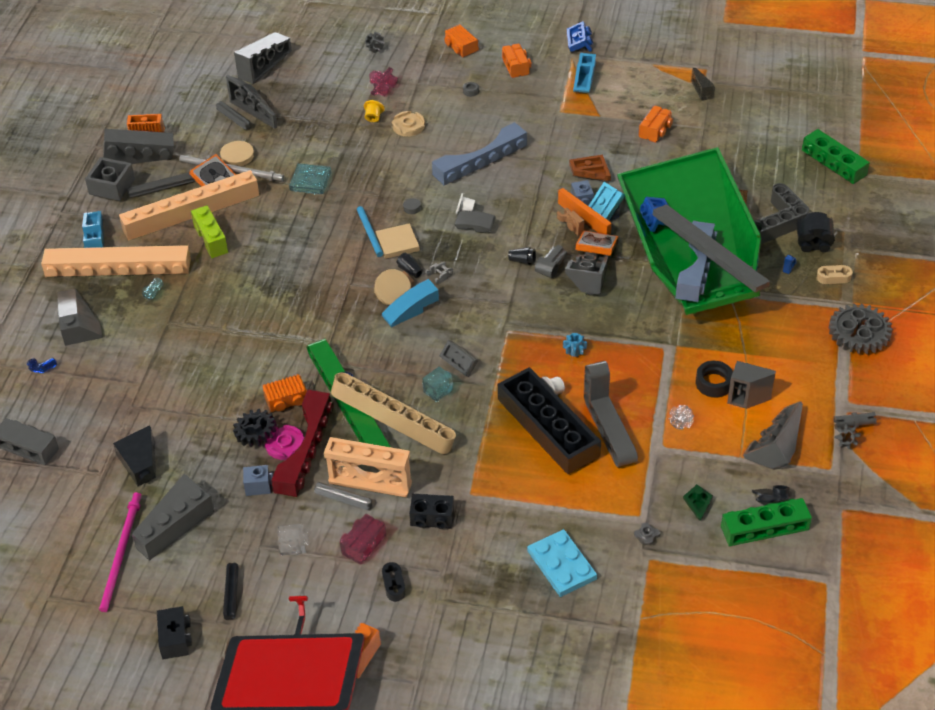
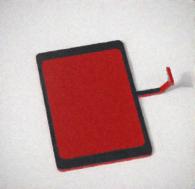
[210,596,365,710]

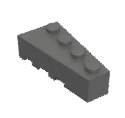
[234,32,292,84]
[103,129,174,164]
[132,474,214,560]

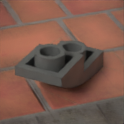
[455,211,496,232]

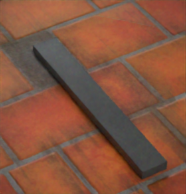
[652,204,770,292]

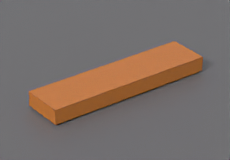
[558,188,612,235]

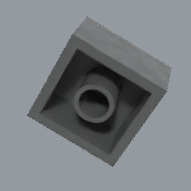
[85,157,135,201]

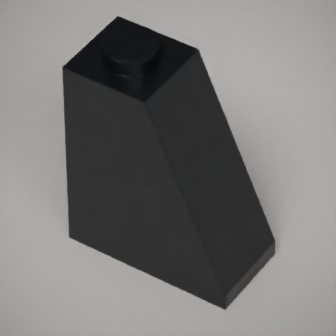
[113,426,156,486]

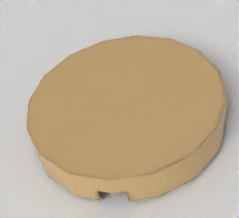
[392,111,425,136]
[220,141,254,166]
[374,269,411,305]

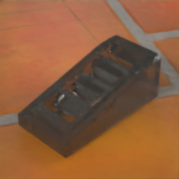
[691,68,715,101]

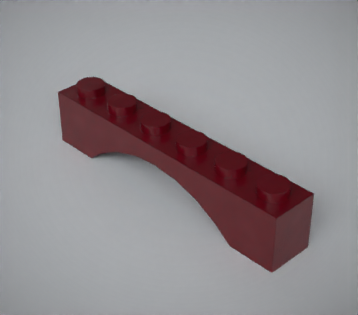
[271,390,334,497]

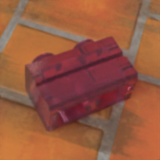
[340,514,386,565]

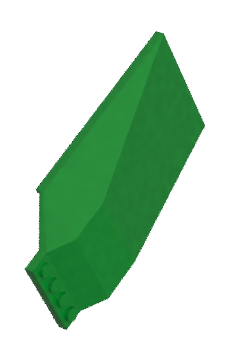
[617,147,761,315]

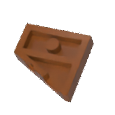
[569,154,611,181]

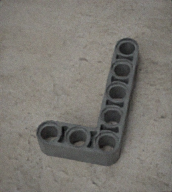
[754,183,809,244]
[584,361,638,467]

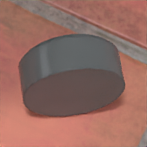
[463,82,479,97]
[403,198,421,214]

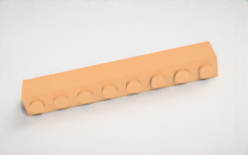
[119,170,259,241]
[41,246,191,277]

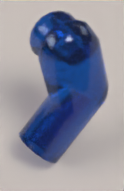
[27,357,57,373]

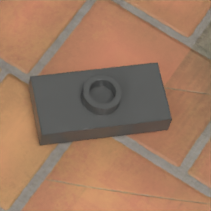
[439,340,478,377]

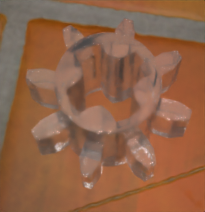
[669,405,694,430]

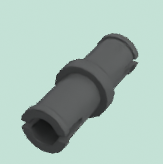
[833,412,877,429]

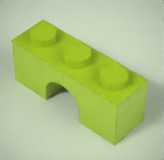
[191,205,228,259]

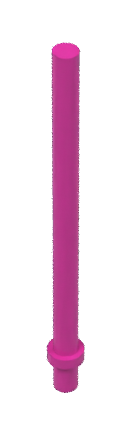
[99,492,141,612]

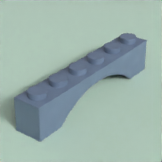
[432,122,527,186]
[675,221,717,302]

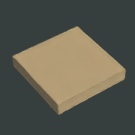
[376,223,420,259]

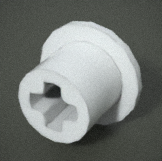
[456,193,475,214]
[541,377,565,395]

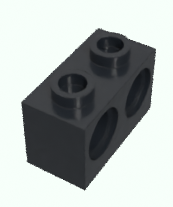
[409,493,454,529]

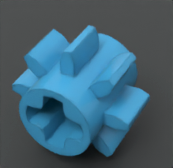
[563,333,587,357]

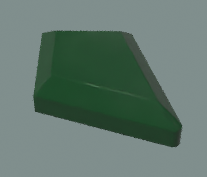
[683,484,713,521]

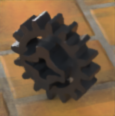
[233,409,277,447]

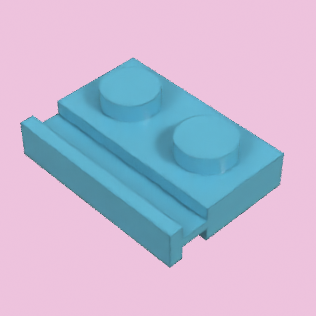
[588,182,625,221]

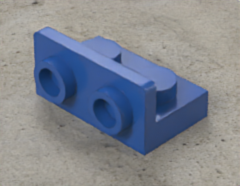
[566,21,593,52]
[640,197,669,232]

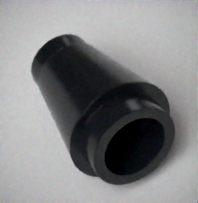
[508,247,536,265]
[396,252,423,278]

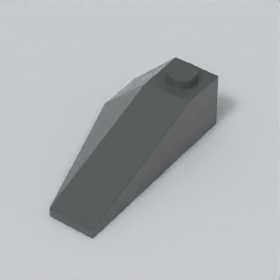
[226,75,277,129]
[565,252,610,295]
[57,289,103,346]
[743,401,803,469]

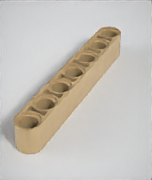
[331,373,456,454]

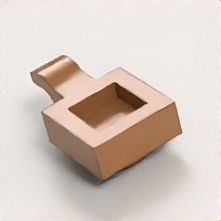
[557,208,584,236]

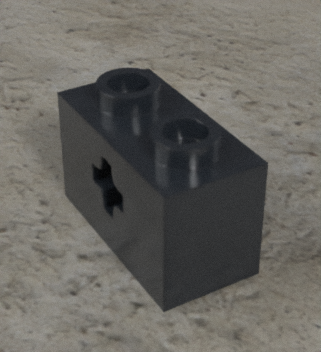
[157,606,192,660]

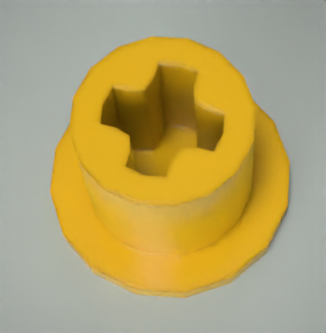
[364,100,385,122]

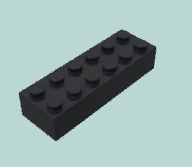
[497,367,601,474]

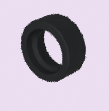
[695,360,733,397]

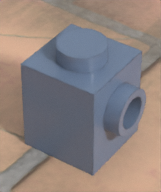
[571,180,594,205]
[243,465,273,496]

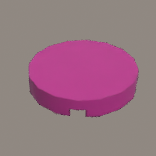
[265,425,304,460]

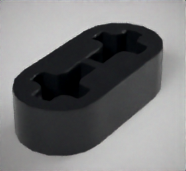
[382,562,405,602]

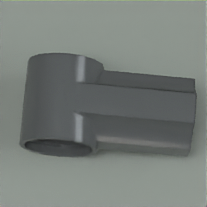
[535,245,567,278]

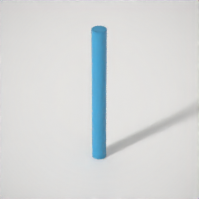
[357,206,384,257]

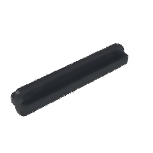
[223,562,239,620]

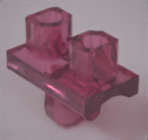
[369,67,398,97]

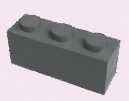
[0,418,59,466]

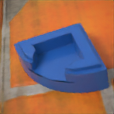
[783,255,796,274]

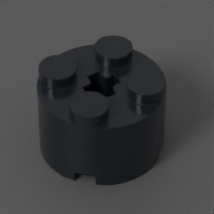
[797,212,835,252]

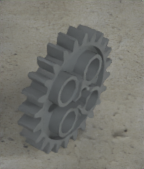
[828,303,893,354]

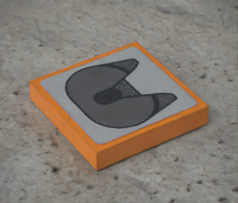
[189,154,236,187]
[575,231,618,256]

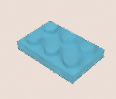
[527,529,597,597]

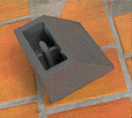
[727,361,776,409]

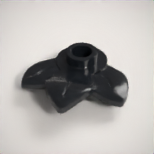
[752,485,791,503]

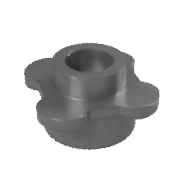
[634,523,660,545]

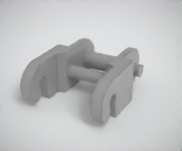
[425,262,453,284]

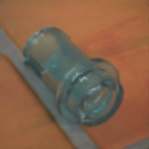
[142,278,163,300]

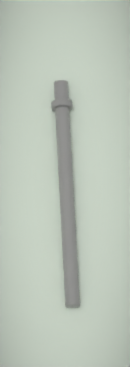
[179,155,284,182]

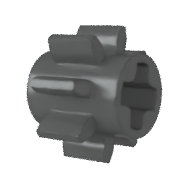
[365,32,385,53]
[834,423,861,449]

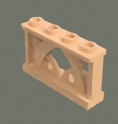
[324,437,412,497]

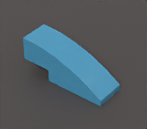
[573,53,596,93]
[82,211,104,248]
[382,279,439,327]

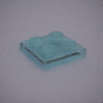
[289,163,331,194]

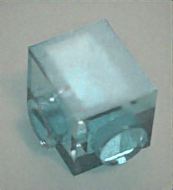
[422,366,453,402]

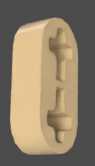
[816,265,853,284]

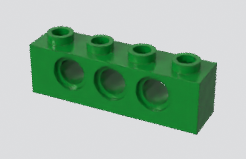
[802,129,870,184]
[721,498,812,547]

